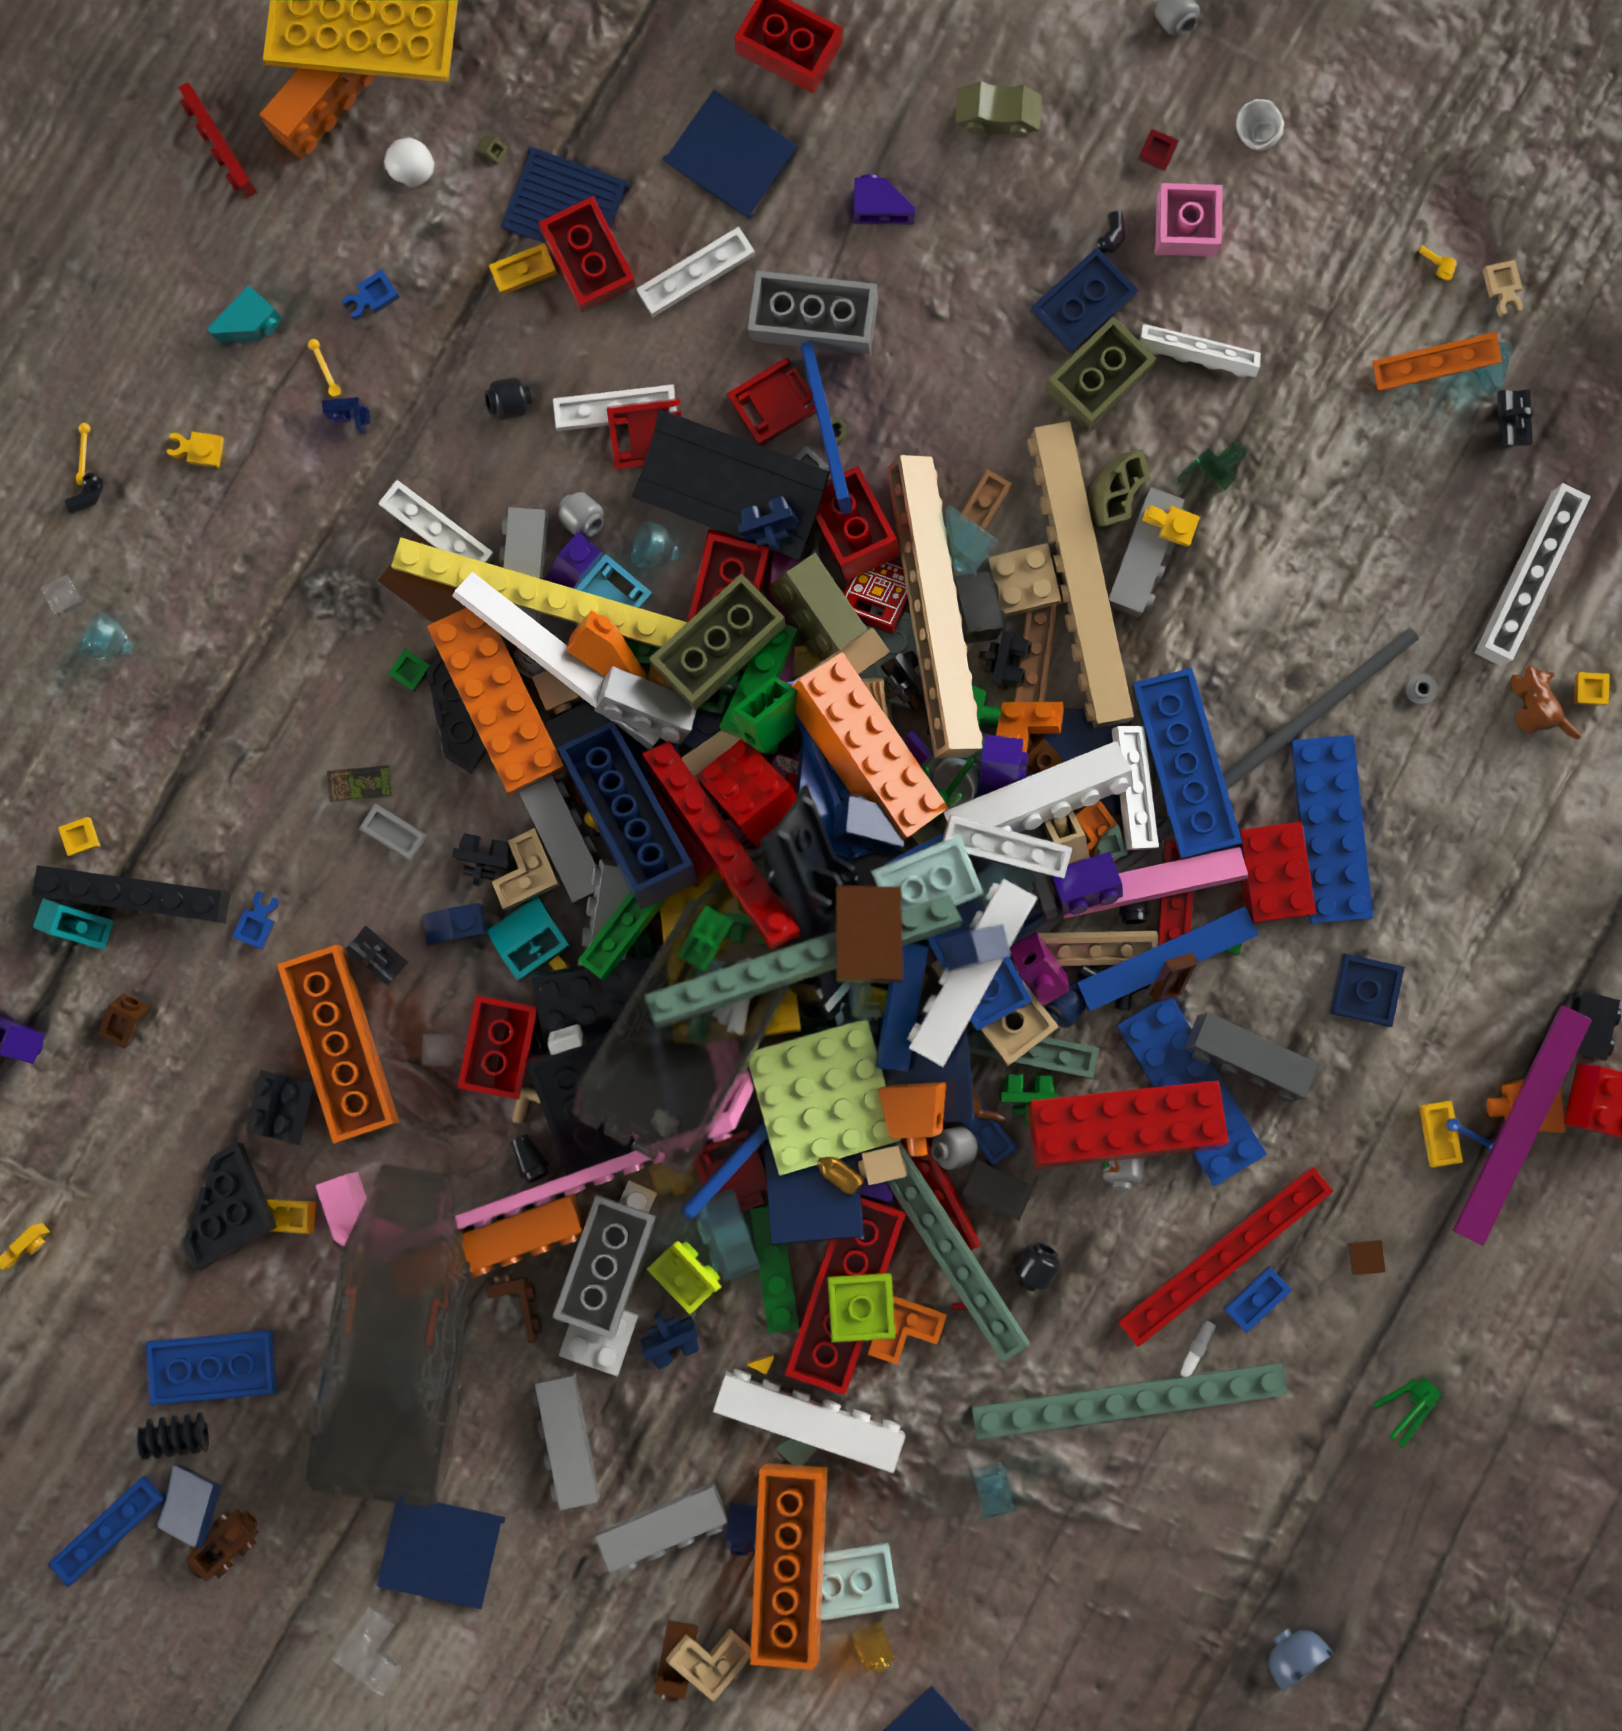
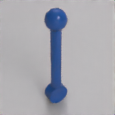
[1446,1118,1495,1151]

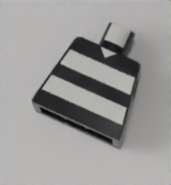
[788,976,854,1027]

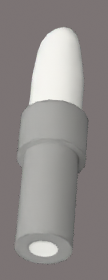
[1180,1320,1216,1377]

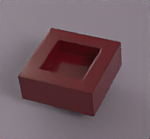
[1138,128,1179,171]

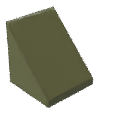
[475,135,508,164]

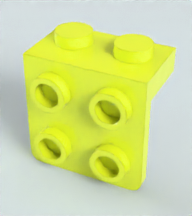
[646,1241,721,1315]

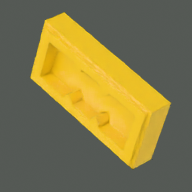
[1419,1100,1463,1168]
[266,1199,316,1234]

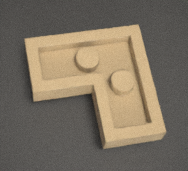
[491,828,561,911]
[665,1628,751,1702]

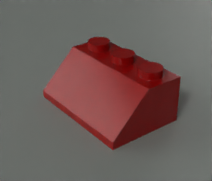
[457,995,537,1100]

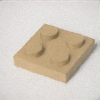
[988,543,1062,618]

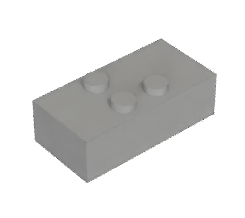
[748,271,879,355]
[552,1195,657,1339]

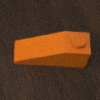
[566,610,650,681]

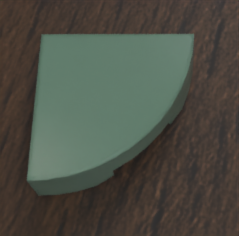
[1095,825,1128,860]
[775,1438,818,1465]

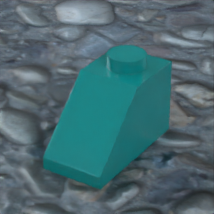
[207,285,282,342]
[33,898,114,950]

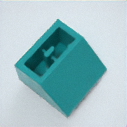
[487,896,573,982]

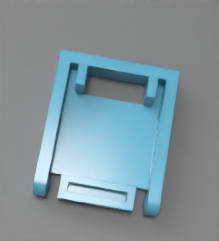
[574,554,653,626]

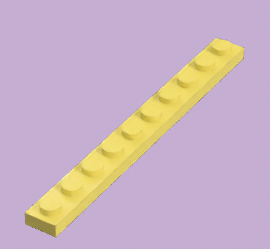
[391,537,687,648]

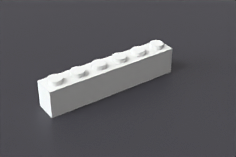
[1474,483,1591,667]
[943,741,1133,833]
[907,879,1037,1067]
[713,1369,905,1473]

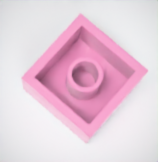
[1155,183,1223,257]

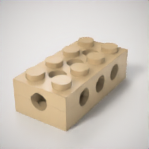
[930,960,1059,1067]

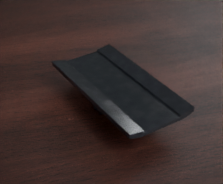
[632,409,830,560]
[760,785,859,997]

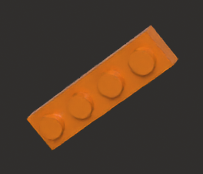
[1372,332,1502,392]

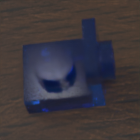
[322,397,371,434]
[725,1503,757,1556]

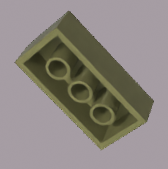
[649,573,786,711]

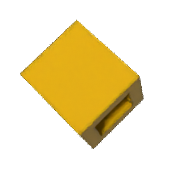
[746,1353,775,1374]

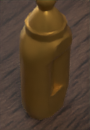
[817,1156,864,1196]

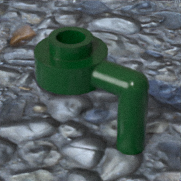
[697,670,743,717]

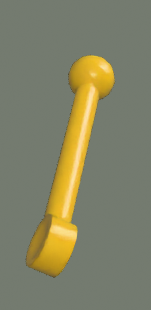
[308,339,341,398]
[76,423,91,485]

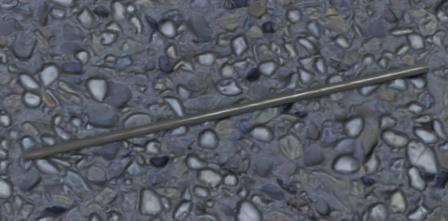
[1009,628,1419,960]

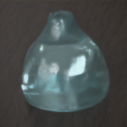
[631,521,682,569]
[80,611,133,659]

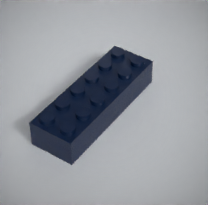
[558,721,698,910]

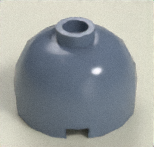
[1268,1629,1334,1692]

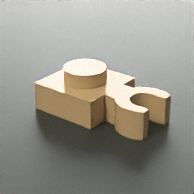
[1482,260,1523,318]

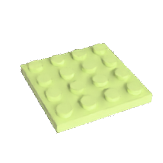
[745,1018,901,1176]

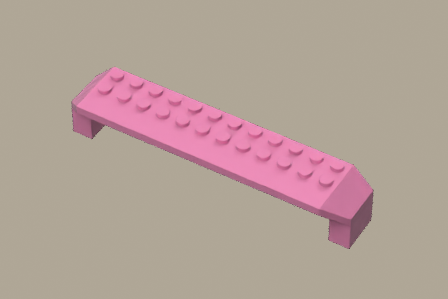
[315,1039,755,1262]

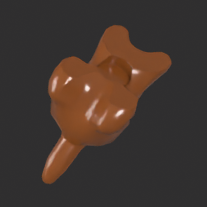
[1511,666,1581,739]

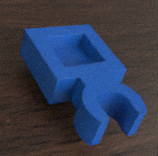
[342,269,400,321]
[232,891,279,950]

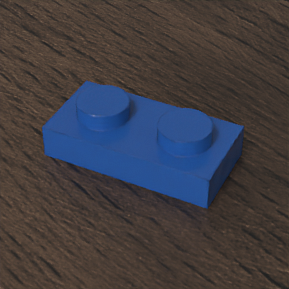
[1223,1266,1292,1333]

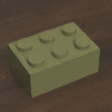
[1045,316,1157,432]
[768,553,868,661]

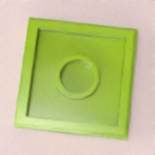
[828,1273,895,1342]

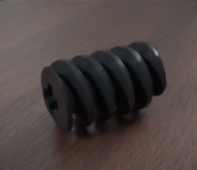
[137,1412,209,1460]

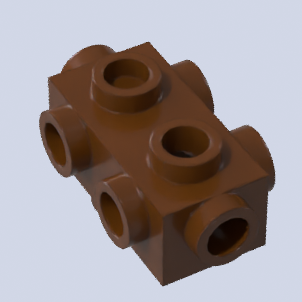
[185,1509,259,1582]

